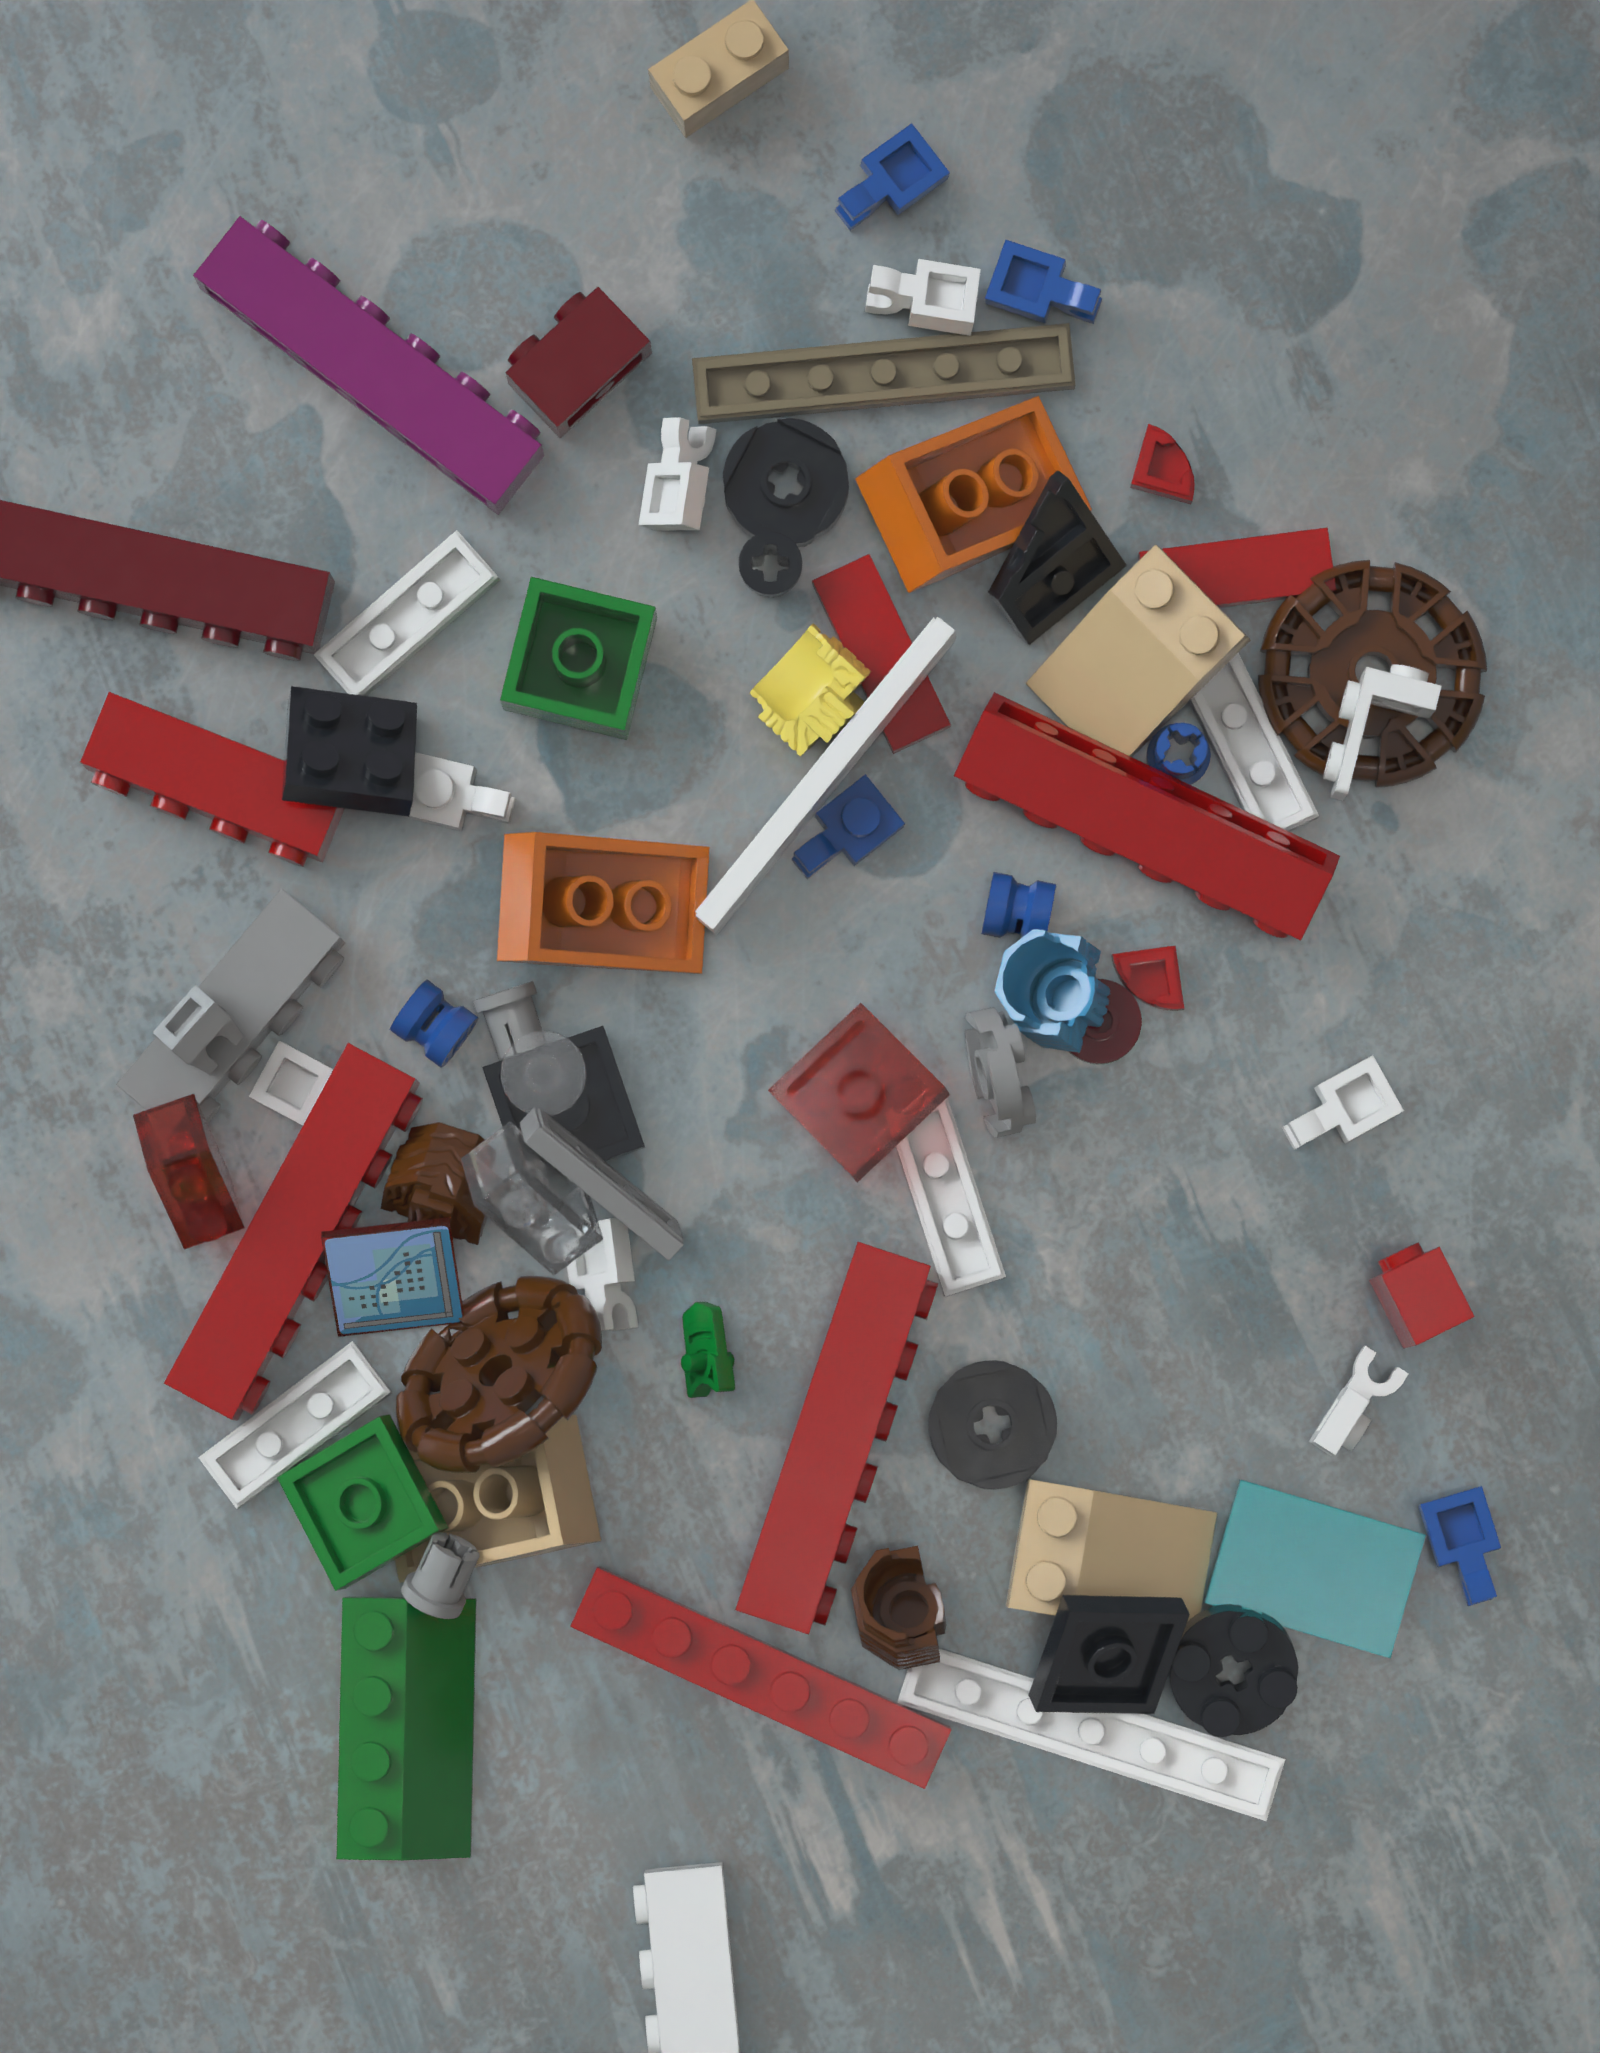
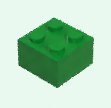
[500,577,657,740]

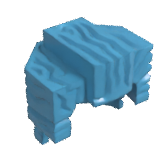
[994,929,1110,1053]

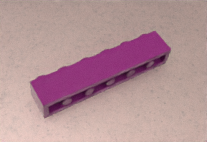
[193,216,545,515]

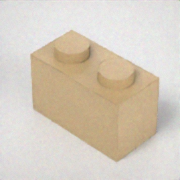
[648,0,789,138]

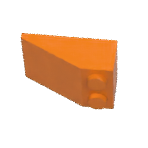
[855,396,1092,593]
[497,832,710,974]

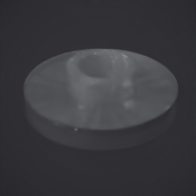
[500,1031,587,1116]

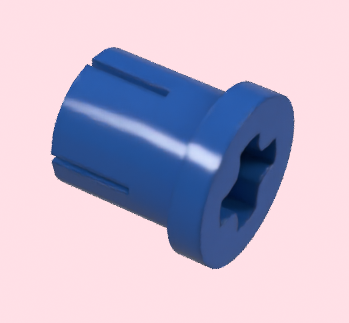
[1147,723,1211,785]

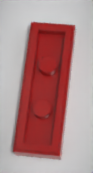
[1138,527,1336,608]
[812,554,951,754]

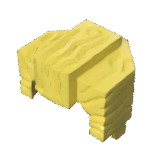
[749,623,871,756]

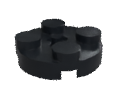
[723,418,849,547]
[928,1360,1057,1489]
[1169,1604,1299,1737]

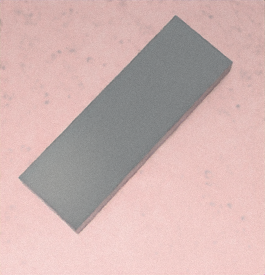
[520,1107,684,1261]

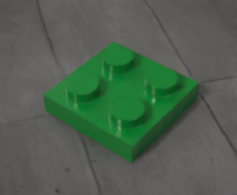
[277,1414,449,1591]

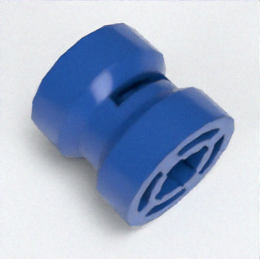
[981,872,1056,938]
[389,980,479,1068]

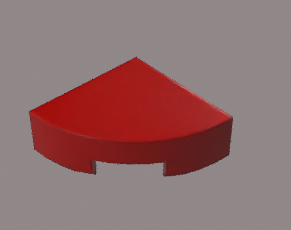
[1130,424,1195,505]
[1111,945,1184,1011]

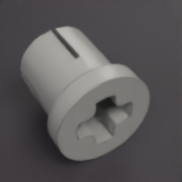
[473,981,547,1060]
[401,1532,479,1619]

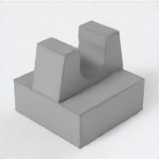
[153,984,244,1075]

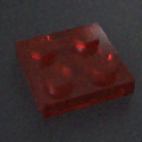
[768,1003,950,1183]

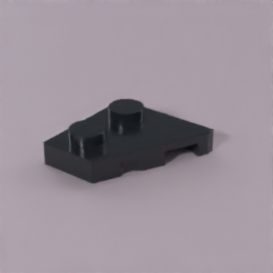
[988,471,1127,645]

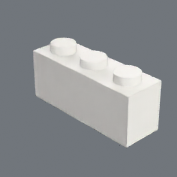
[633,1862,741,2053]

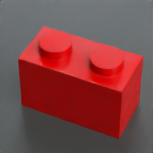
[1369,1242,1475,1349]

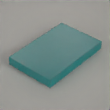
[1204,1480,1426,1659]

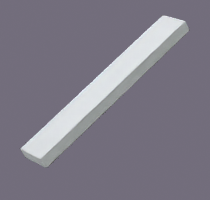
[695,617,956,936]
[897,1648,1286,1821]

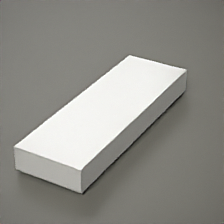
[314,530,500,696]
[1189,653,1319,832]
[886,1095,1006,1297]
[198,1341,392,1509]

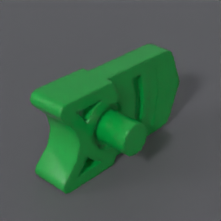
[681,1302,735,1398]

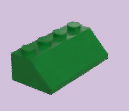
[336,1596,477,1861]

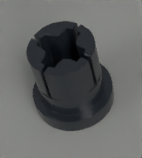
[739,531,802,598]

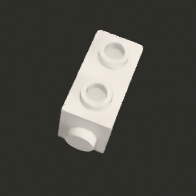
[1323,664,1442,801]

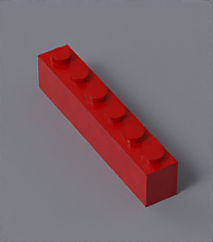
[954,692,1340,941]
[164,1043,423,1421]
[735,1242,939,1635]
[570,1566,952,1789]

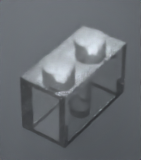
[461,1121,604,1275]

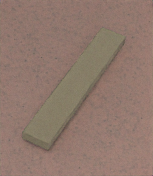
[692,323,1076,424]

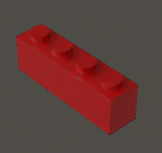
[80,692,345,867]

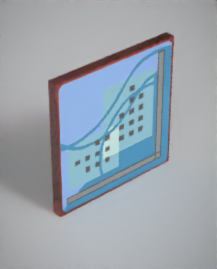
[321,1217,464,1337]

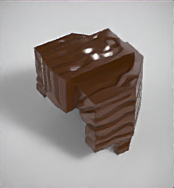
[380,1122,501,1245]
[851,1546,946,1670]

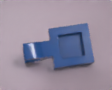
[835,123,950,231]
[985,240,1102,324]
[792,774,905,879]
[1418,1486,1501,1606]

